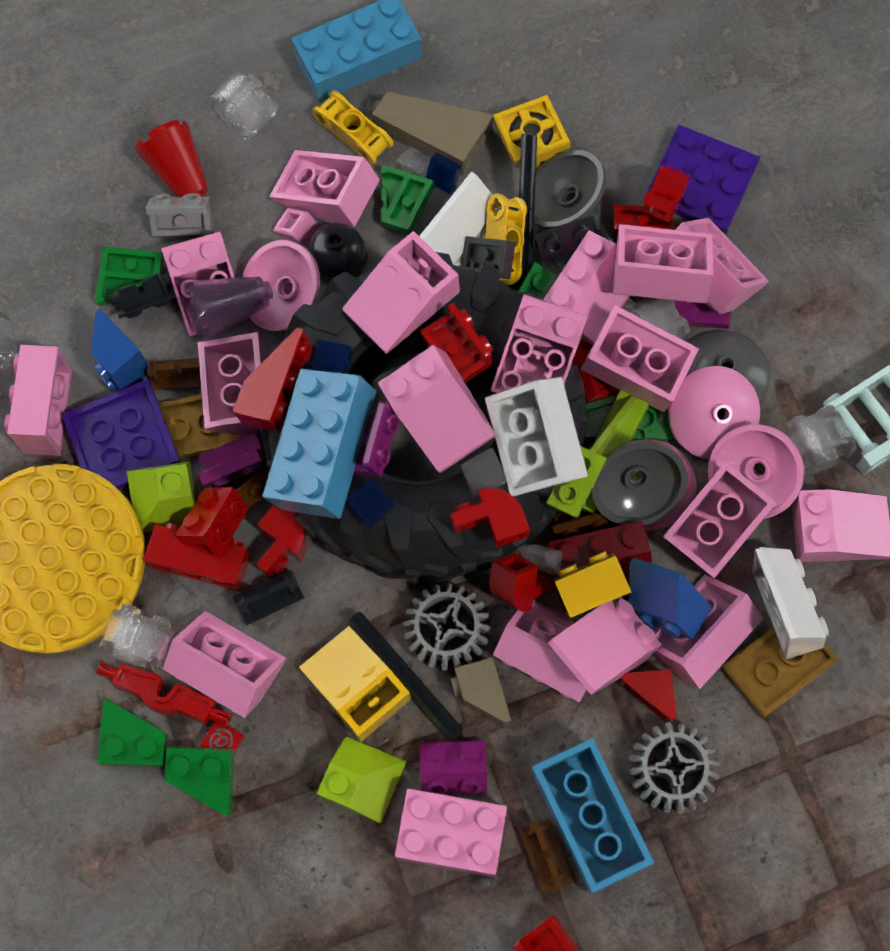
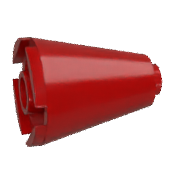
[135,120,209,197]

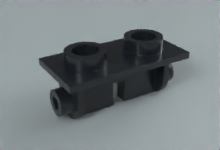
[534,216,598,261]
[110,273,176,319]
[233,570,305,626]

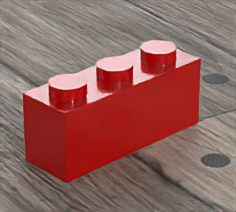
[143,523,251,591]

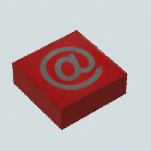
[199,721,245,755]

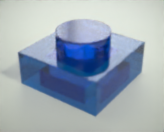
[426,153,462,194]
[311,340,353,374]
[346,478,395,528]

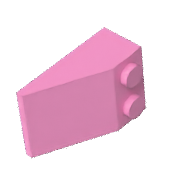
[269,150,380,227]
[378,345,496,473]
[791,489,890,562]
[548,597,662,695]

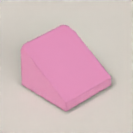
[273,208,318,247]

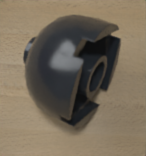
[308,223,368,281]

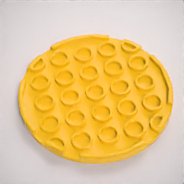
[0,464,146,654]

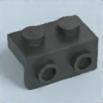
[453,236,516,279]

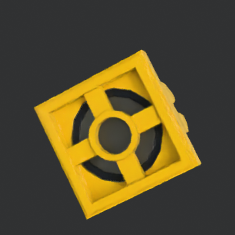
[493,95,571,170]

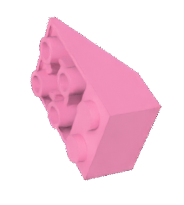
[161,231,247,336]
[342,231,460,355]
[491,294,588,393]

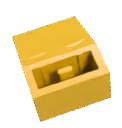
[299,626,411,742]

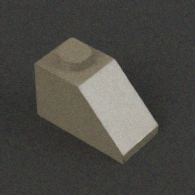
[450,657,511,727]

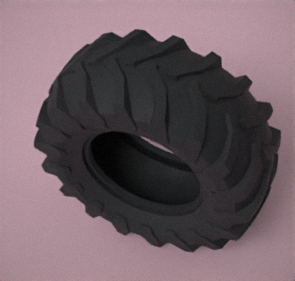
[261,252,587,583]

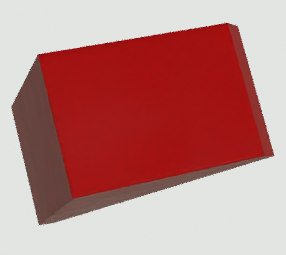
[618,669,677,723]

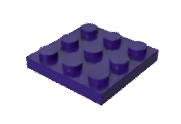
[644,125,760,235]
[62,379,181,490]

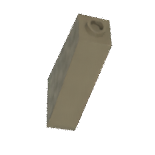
[370,92,493,176]

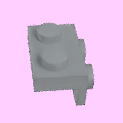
[145,193,213,236]

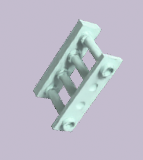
[819,365,890,476]

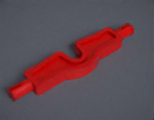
[96,661,232,727]

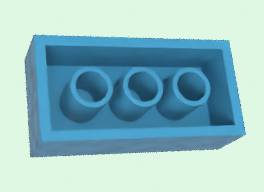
[291,0,422,102]
[262,369,377,519]
[531,738,654,895]

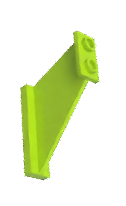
[546,390,649,518]

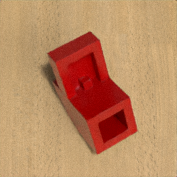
[642,164,692,223]
[450,488,530,548]
[257,505,307,579]
[490,552,556,612]

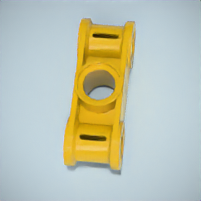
[312,90,394,166]
[484,193,527,285]

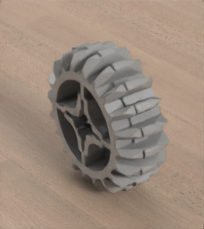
[403,583,491,671]
[629,722,719,814]

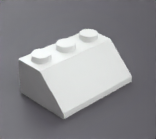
[419,172,500,266]
[485,377,588,496]
[752,547,829,659]

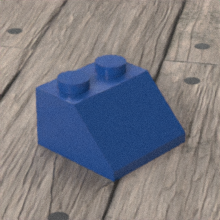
[91,309,148,392]
[629,558,712,640]

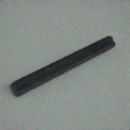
[518,133,537,283]
[348,612,463,742]

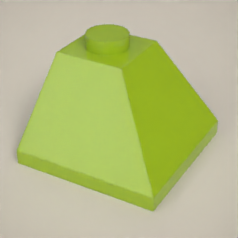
[127,461,197,532]
[317,737,406,824]

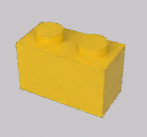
[554,551,631,618]

